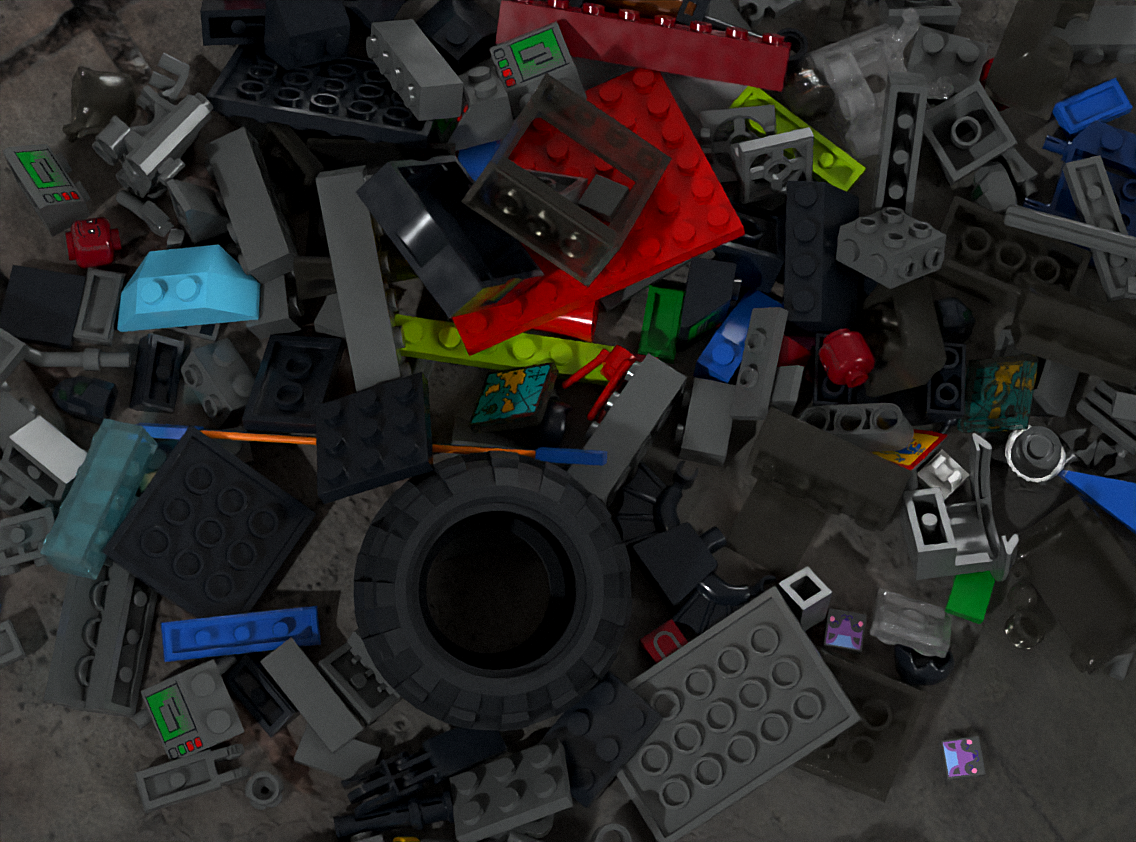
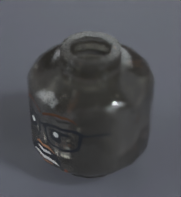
[782,68,836,122]

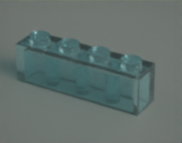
[40,418,158,580]

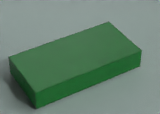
[638,285,685,364]

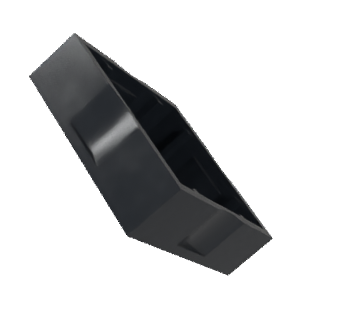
[356,155,544,318]

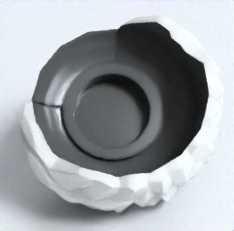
[1005,425,1066,483]

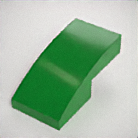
[944,571,995,624]

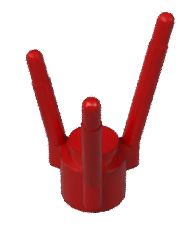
[561,345,638,424]

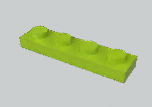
[729,86,866,192]

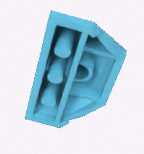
[117,244,261,332]

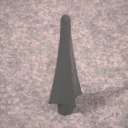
[999,148,1039,199]

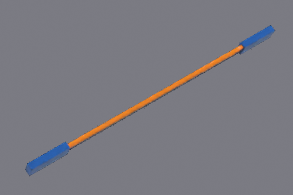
[132,423,607,466]

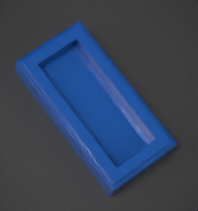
[1051,78,1133,139]

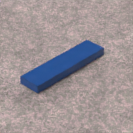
[160,605,321,662]

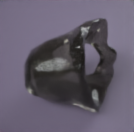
[62,66,140,143]

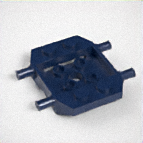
[1022,120,1136,268]

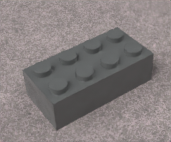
[562,353,687,510]

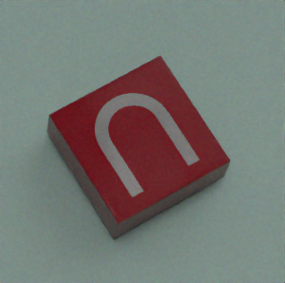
[639,619,688,665]

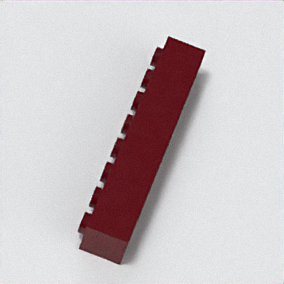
[495,0,792,92]

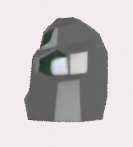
[970,162,1017,226]

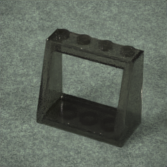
[461,73,672,287]

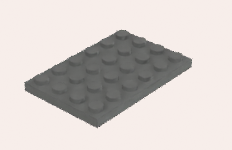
[617,586,863,842]

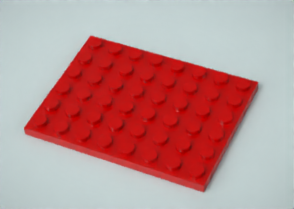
[426,68,745,356]

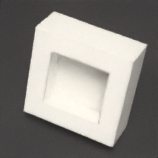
[917,449,969,501]

